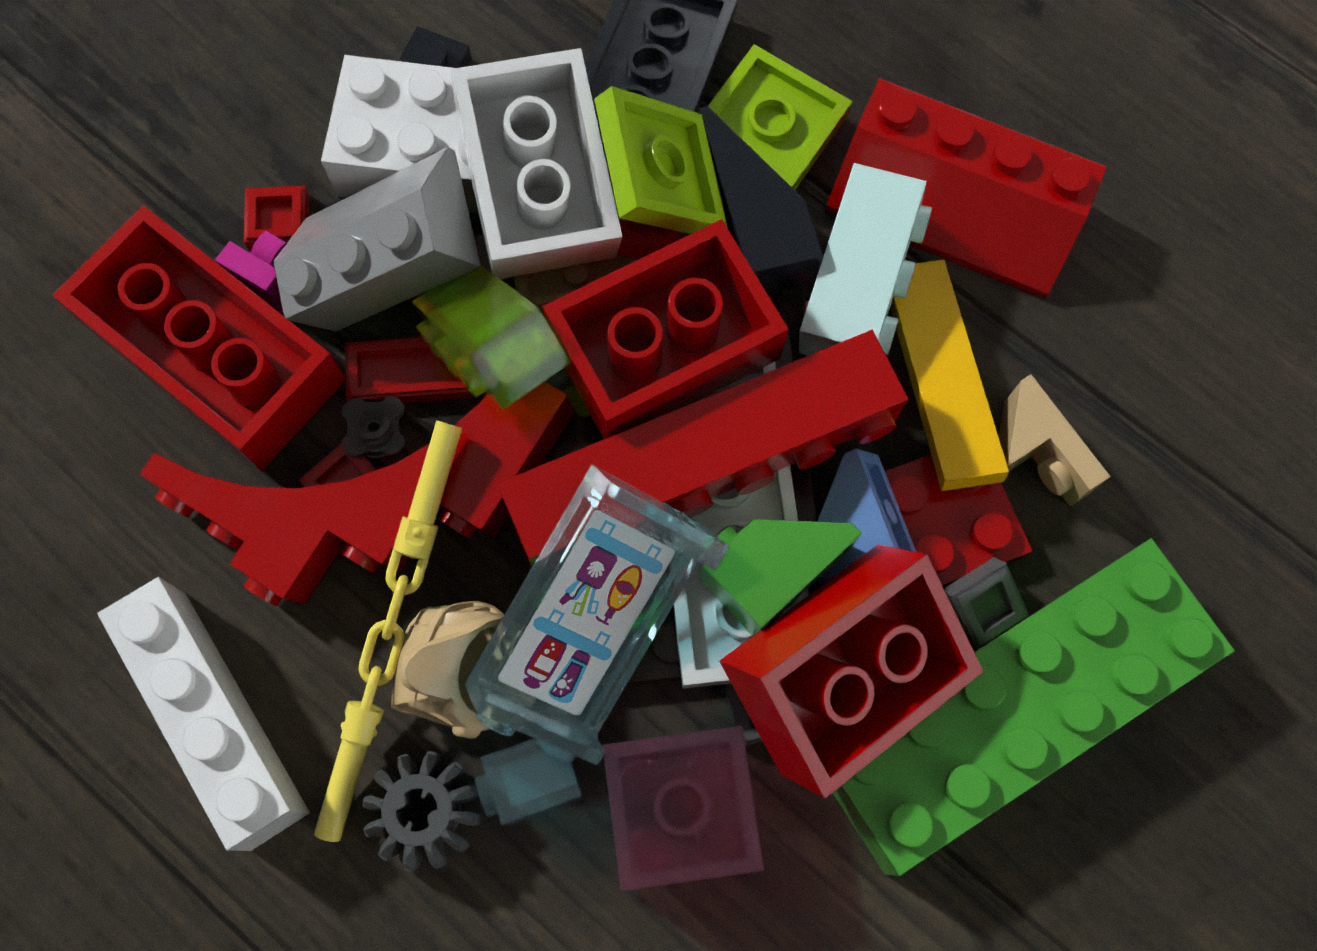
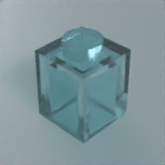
[475,729,584,827]

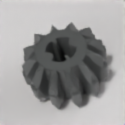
[362,751,481,871]

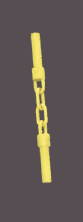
[314,420,462,842]

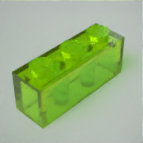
[412,265,571,410]

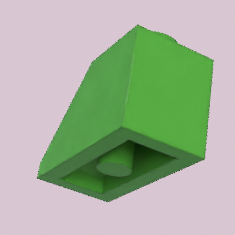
[699,519,862,636]

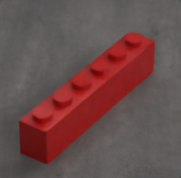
[497,329,908,574]

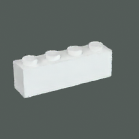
[97,577,310,851]

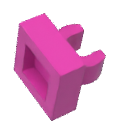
[215,231,287,314]

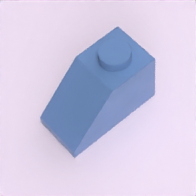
[817,449,917,587]

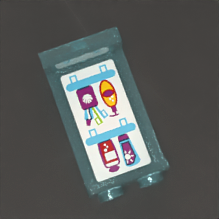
[465,465,730,765]

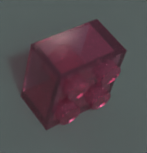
[603,726,764,891]

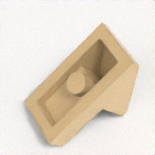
[999,374,1111,506]

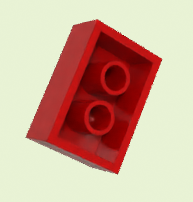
[542,219,789,439]
[719,544,984,798]

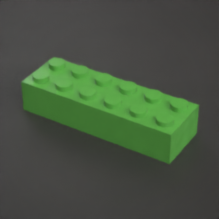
[833,538,1235,876]

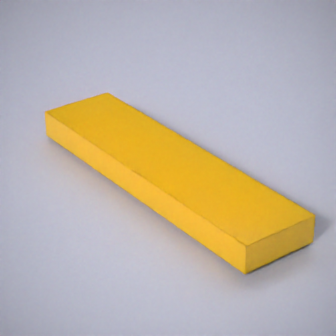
[890,260,1009,491]

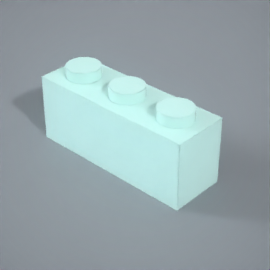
[799,163,932,356]

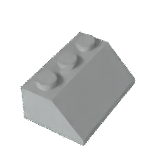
[274,147,481,332]

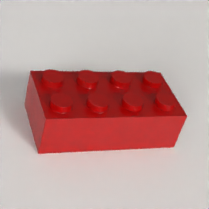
[52,205,346,472]

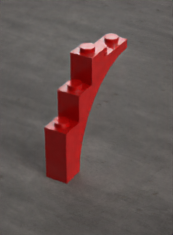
[139,363,576,606]

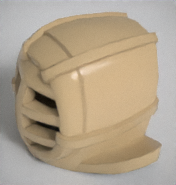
[391,601,534,739]

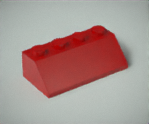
[825,78,1107,299]

